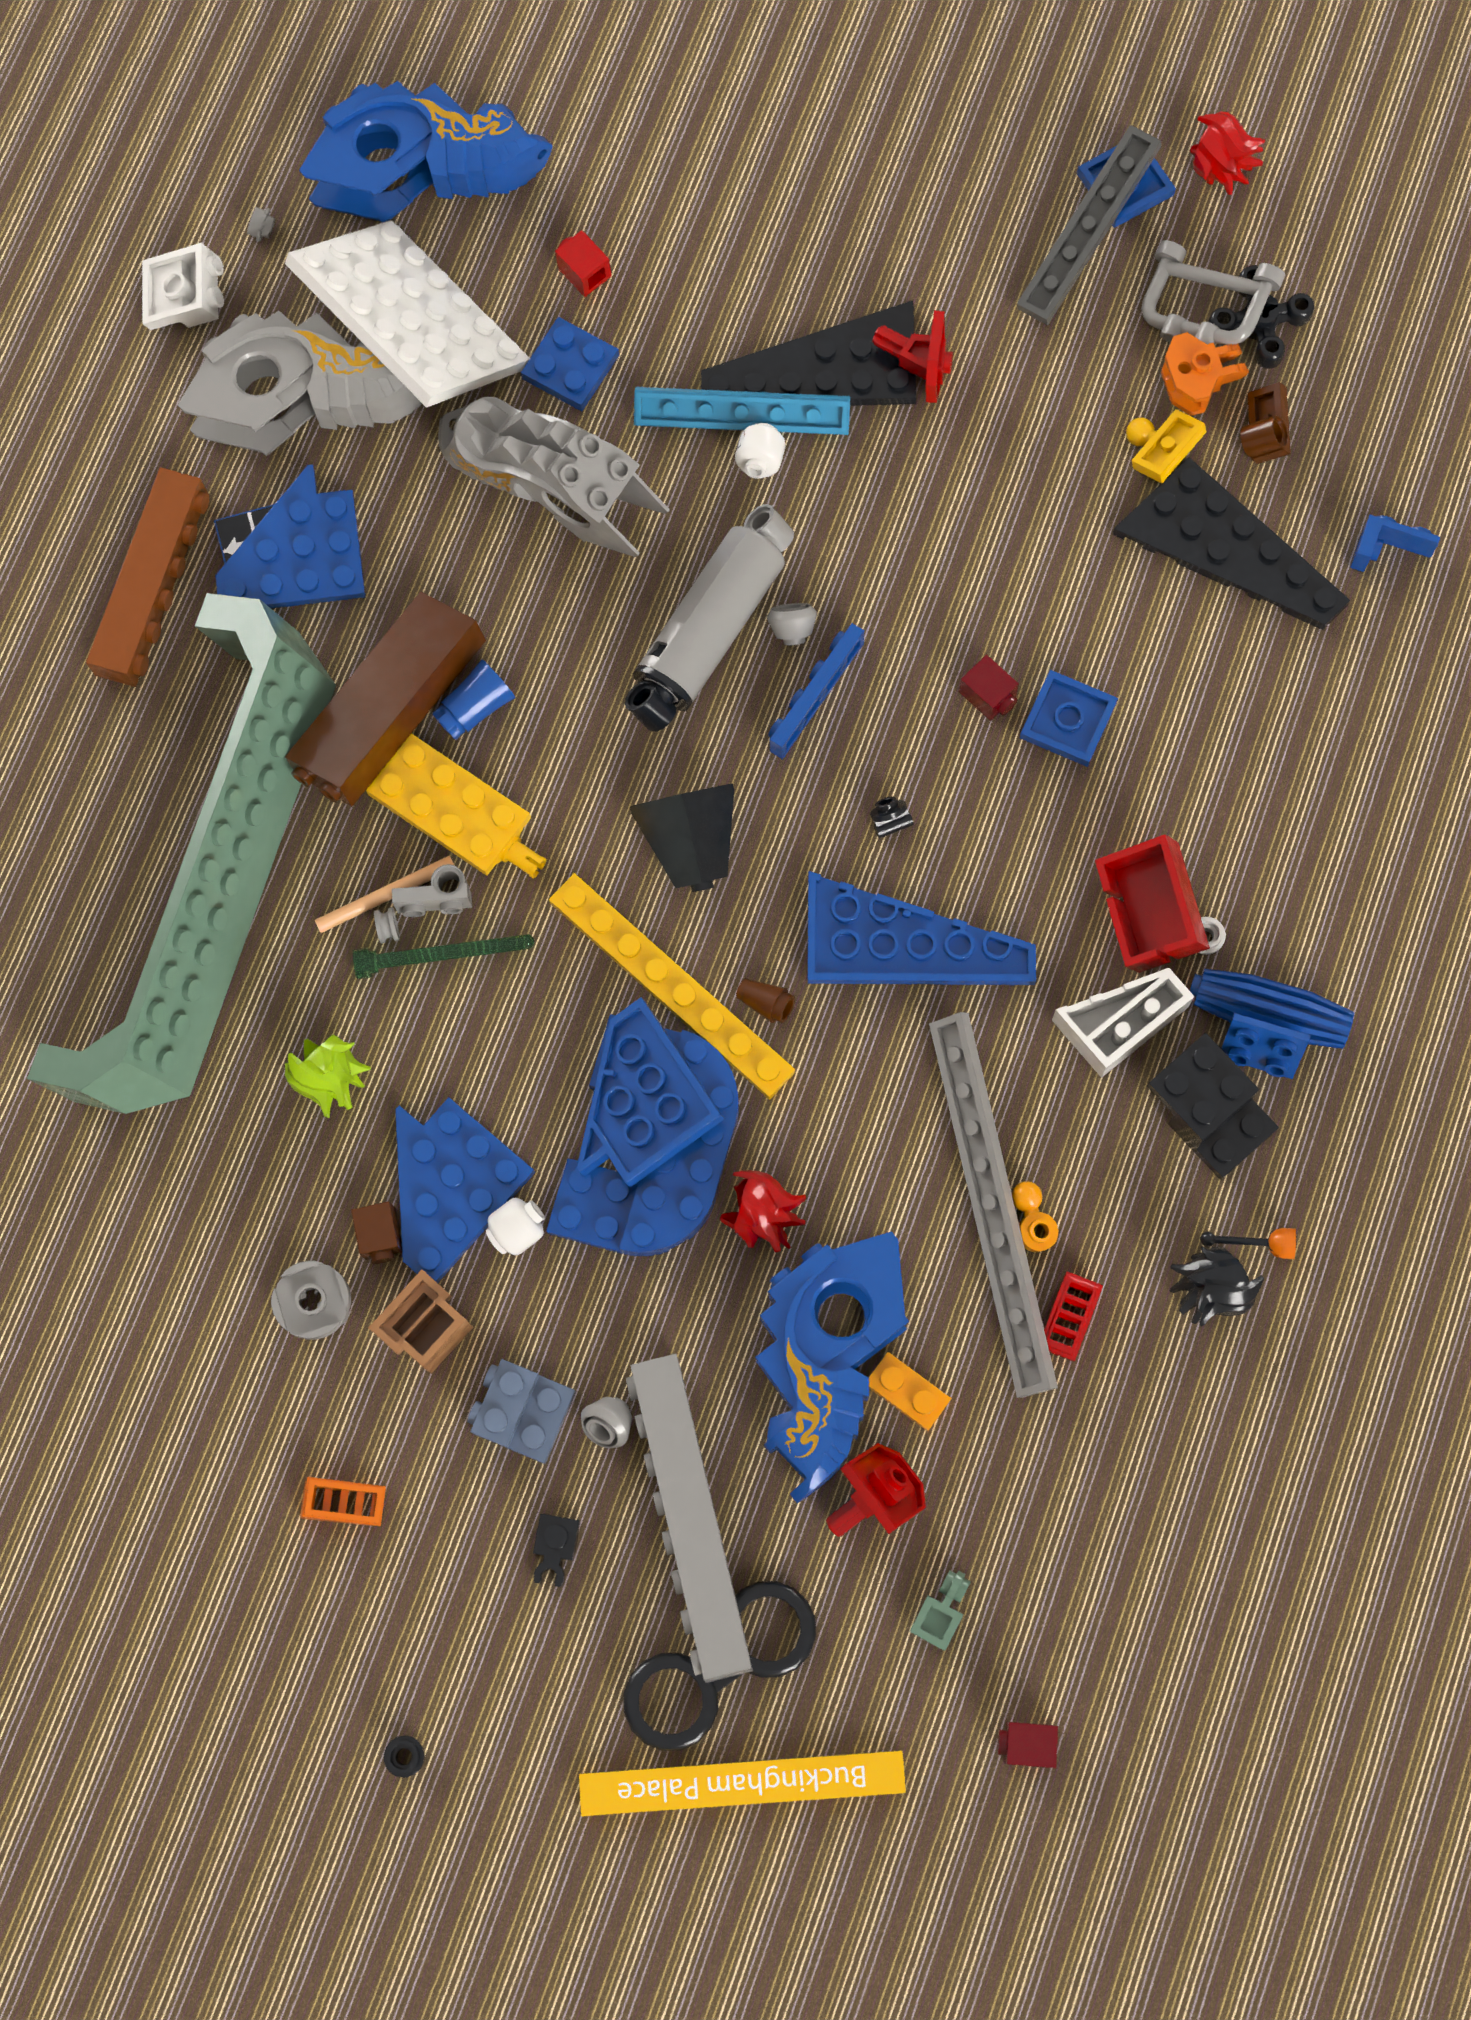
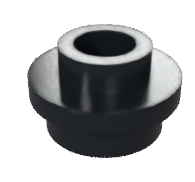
[384,1736,425,1778]

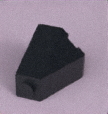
[630,783,734,892]

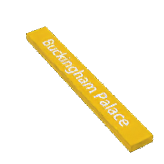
[579,1751,906,1816]

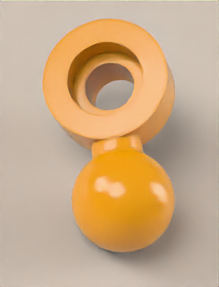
[1012,1181,1058,1252]

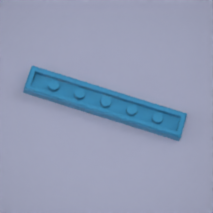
[634,387,851,435]

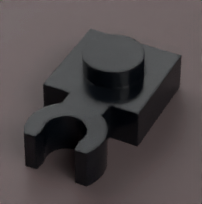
[533,1514,581,1588]

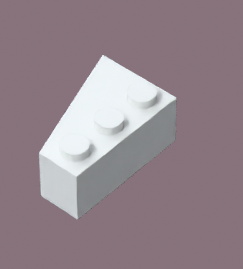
[1052,968,1195,1078]

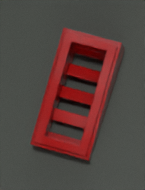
[1044,1272,1103,1362]

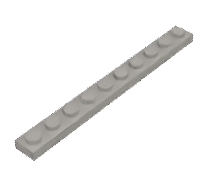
[929,1012,1058,1398]

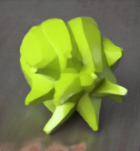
[285,1035,371,1118]

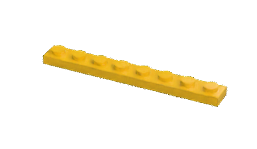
[549,873,795,1100]

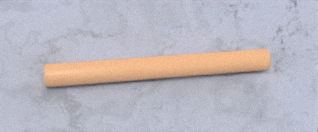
[315,855,455,933]

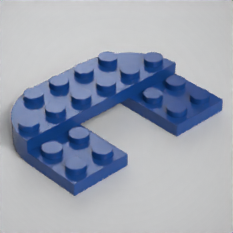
[546,1014,739,1256]

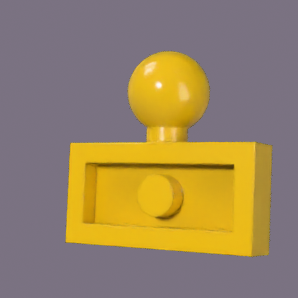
[1126,409,1207,483]

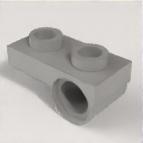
[392,865,472,917]

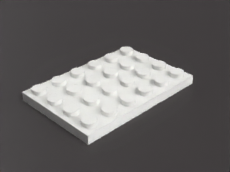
[285,220,530,408]

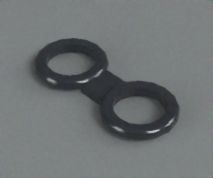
[623,1581,816,1751]

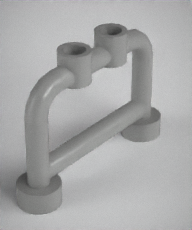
[1141,240,1285,345]

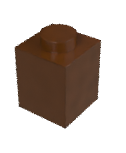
[351,1201,402,1264]

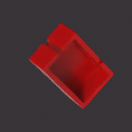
[1095,834,1210,973]

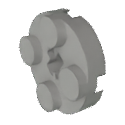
[271,1261,351,1340]

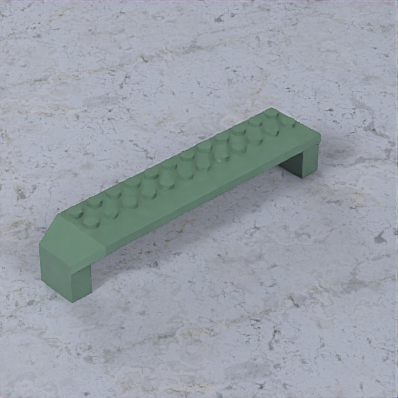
[27,593,336,1114]

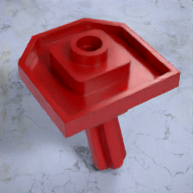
[872,311,953,403]
[826,1443,926,1537]

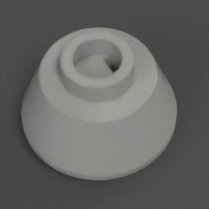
[767,603,817,645]
[581,1397,632,1448]

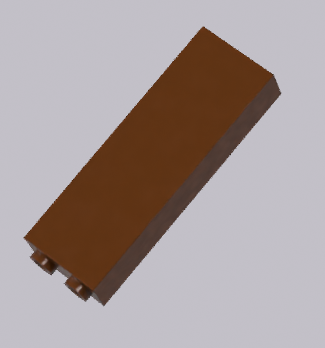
[285,591,486,807]

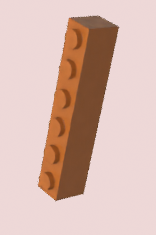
[86,467,210,687]

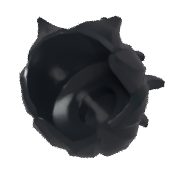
[1169,1246,1264,1327]

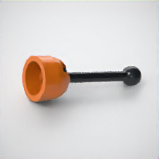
[1200,1228,1296,1260]

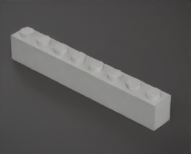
[626,1354,753,1683]

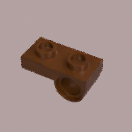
[1240,382,1291,464]

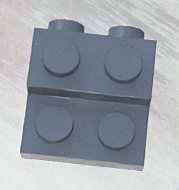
[467,1359,576,1464]

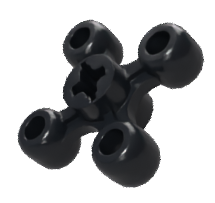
[1208,265,1315,369]

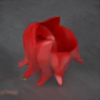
[1190,111,1265,195]
[720,1170,806,1253]

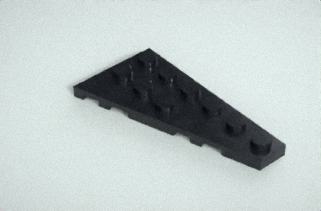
[701,300,916,406]
[1112,457,1350,630]

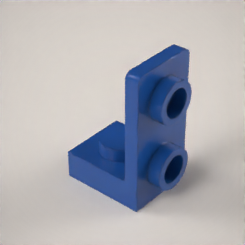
[1350,514,1440,572]

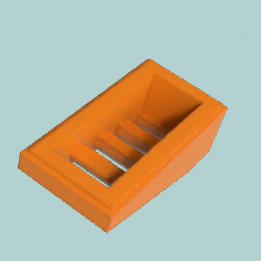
[300,1477,386,1527]

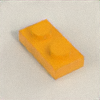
[869,1352,952,1431]

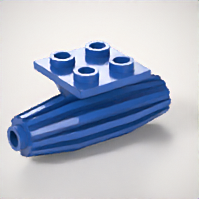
[1190,969,1354,1079]

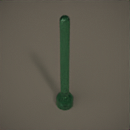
[353,934,535,979]

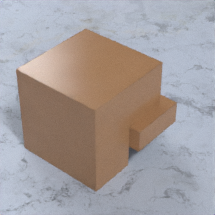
[368,1269,474,1374]

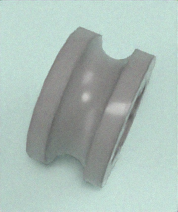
[374,907,400,944]

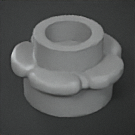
[247,207,275,242]

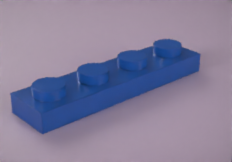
[768,623,864,760]

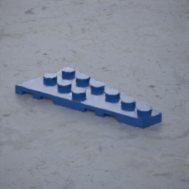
[808,871,1036,985]

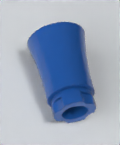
[432,659,516,741]

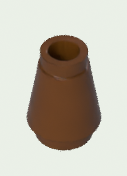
[736,978,795,1023]

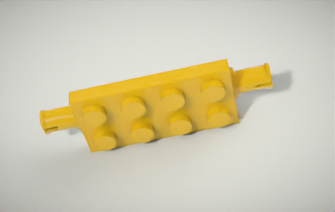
[366,733,547,879]

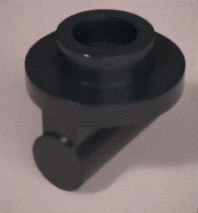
[870,797,914,839]

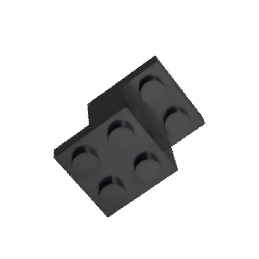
[1147,1032,1279,1180]

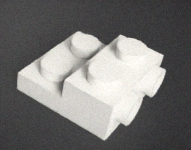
[142,243,224,330]

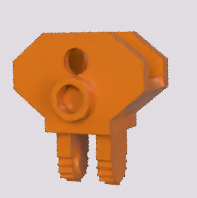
[1161,332,1249,416]

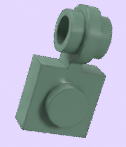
[909,1570,971,1651]

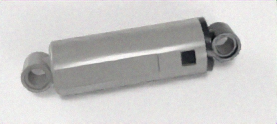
[625,504,794,732]

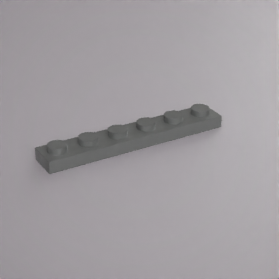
[1017,125,1161,325]

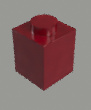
[959,654,1019,721]
[997,1721,1058,1768]

